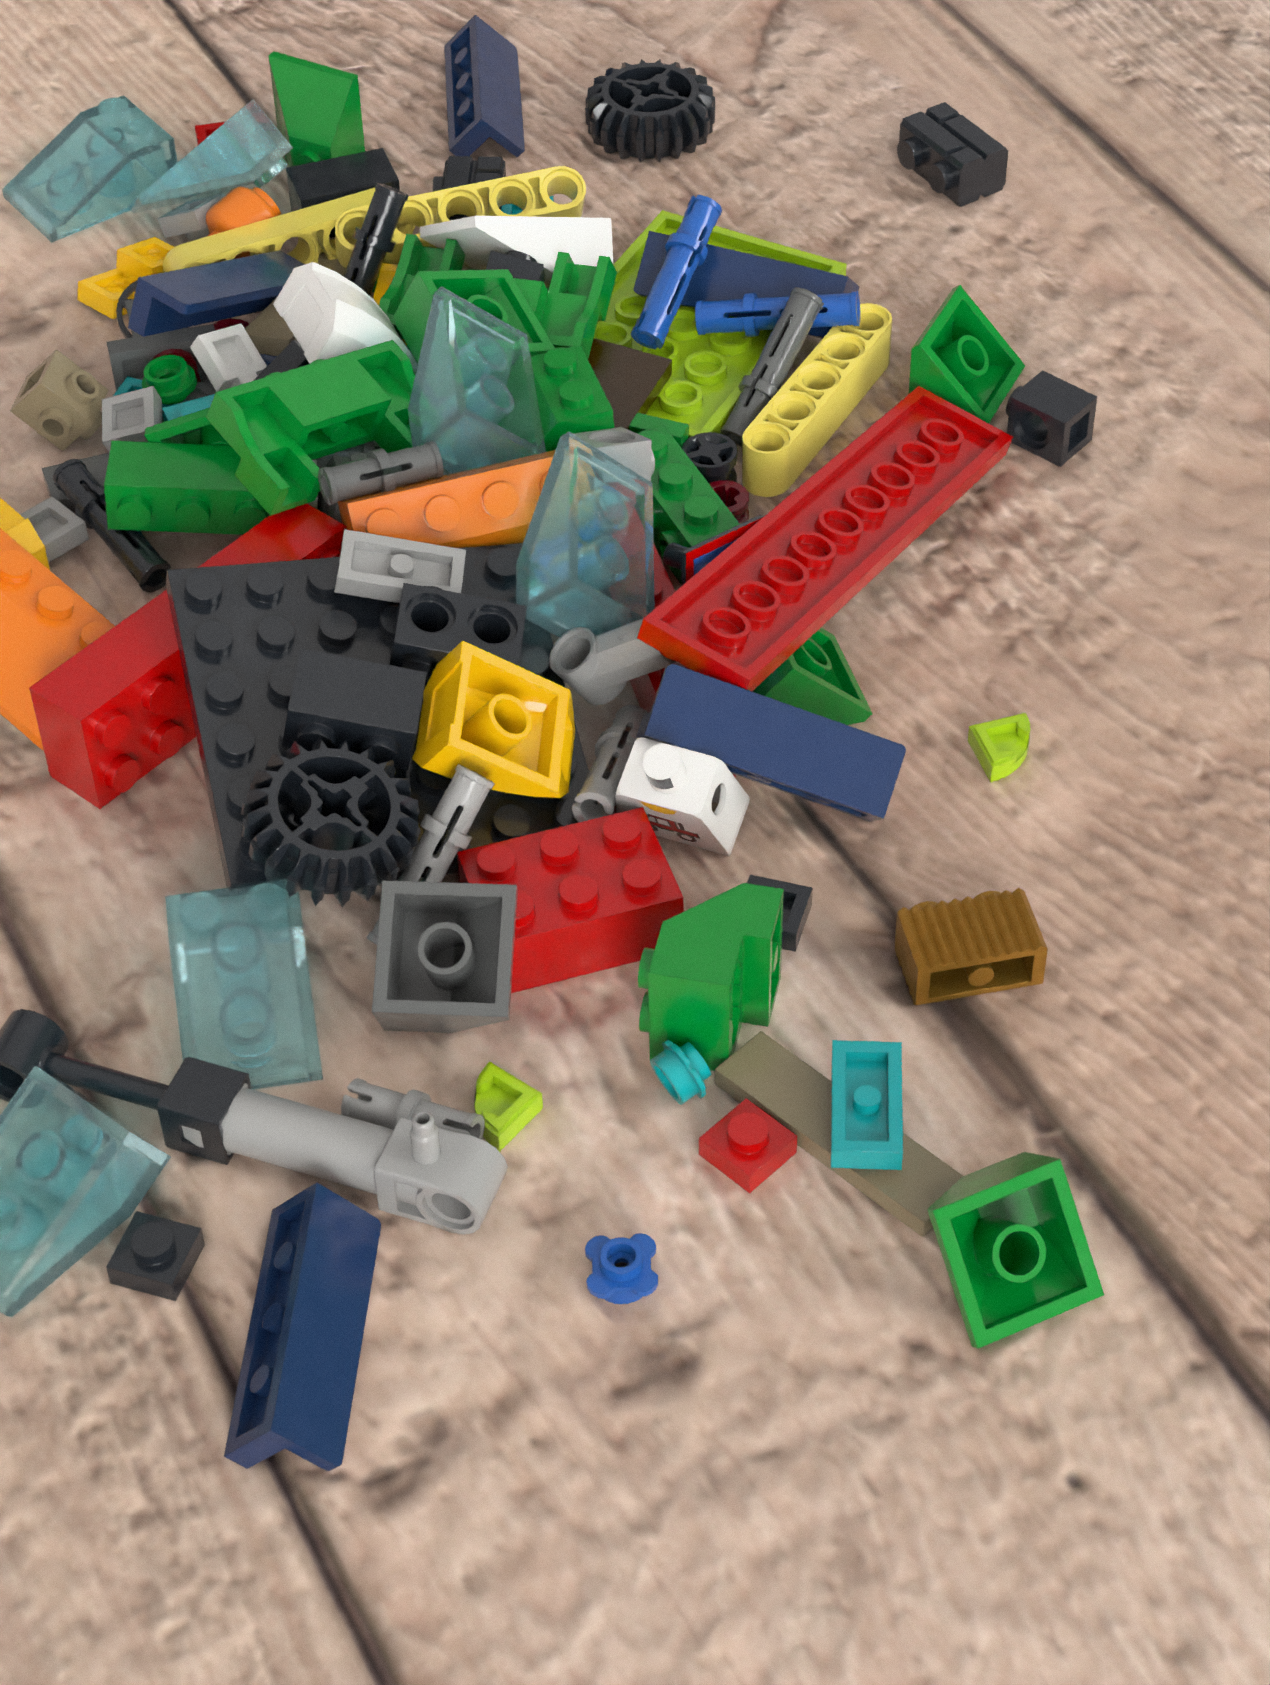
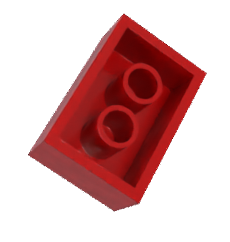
[457,807,684,993]

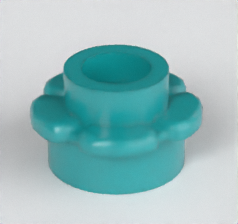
[650,1040,711,1105]

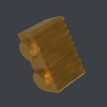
[895,887,1048,1006]

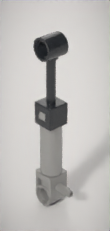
[0,1009,508,1234]

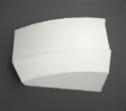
[273,262,421,379]

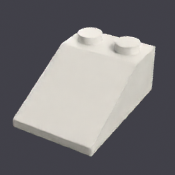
[420,216,613,290]

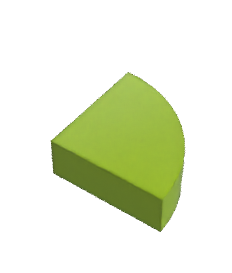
[968,713,1031,782]
[474,1061,543,1152]

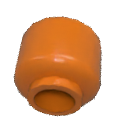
[206,186,281,259]

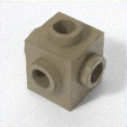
[10,349,109,451]

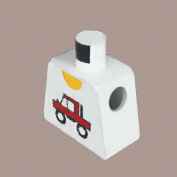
[615,737,750,856]

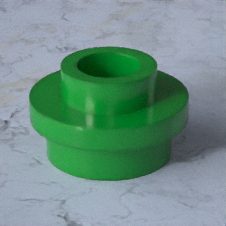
[142,355,197,405]

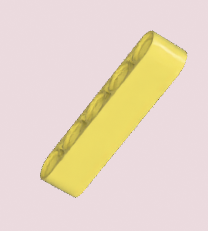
[335,166,586,268]
[163,188,415,273]
[742,303,892,497]

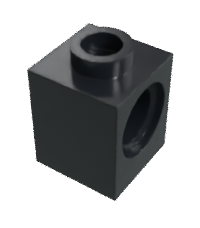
[1006,370,1097,467]

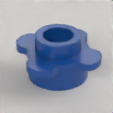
[585,1233,658,1304]

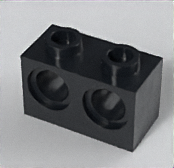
[388,583,527,687]

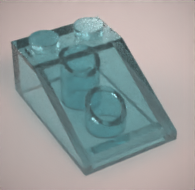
[2,95,182,243]
[127,99,293,214]
[408,286,546,473]
[516,432,655,637]
[165,880,323,1090]
[0,1065,171,1318]

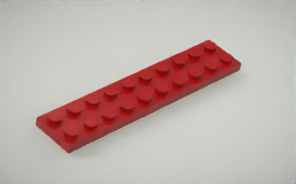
[637,386,1013,691]

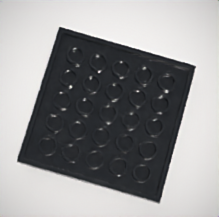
[166,543,598,898]

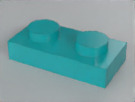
[831,1040,903,1170]

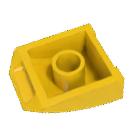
[412,641,575,798]

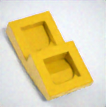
[77,237,174,319]

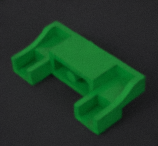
[379,234,617,359]
[206,340,455,516]

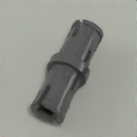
[318,441,443,505]

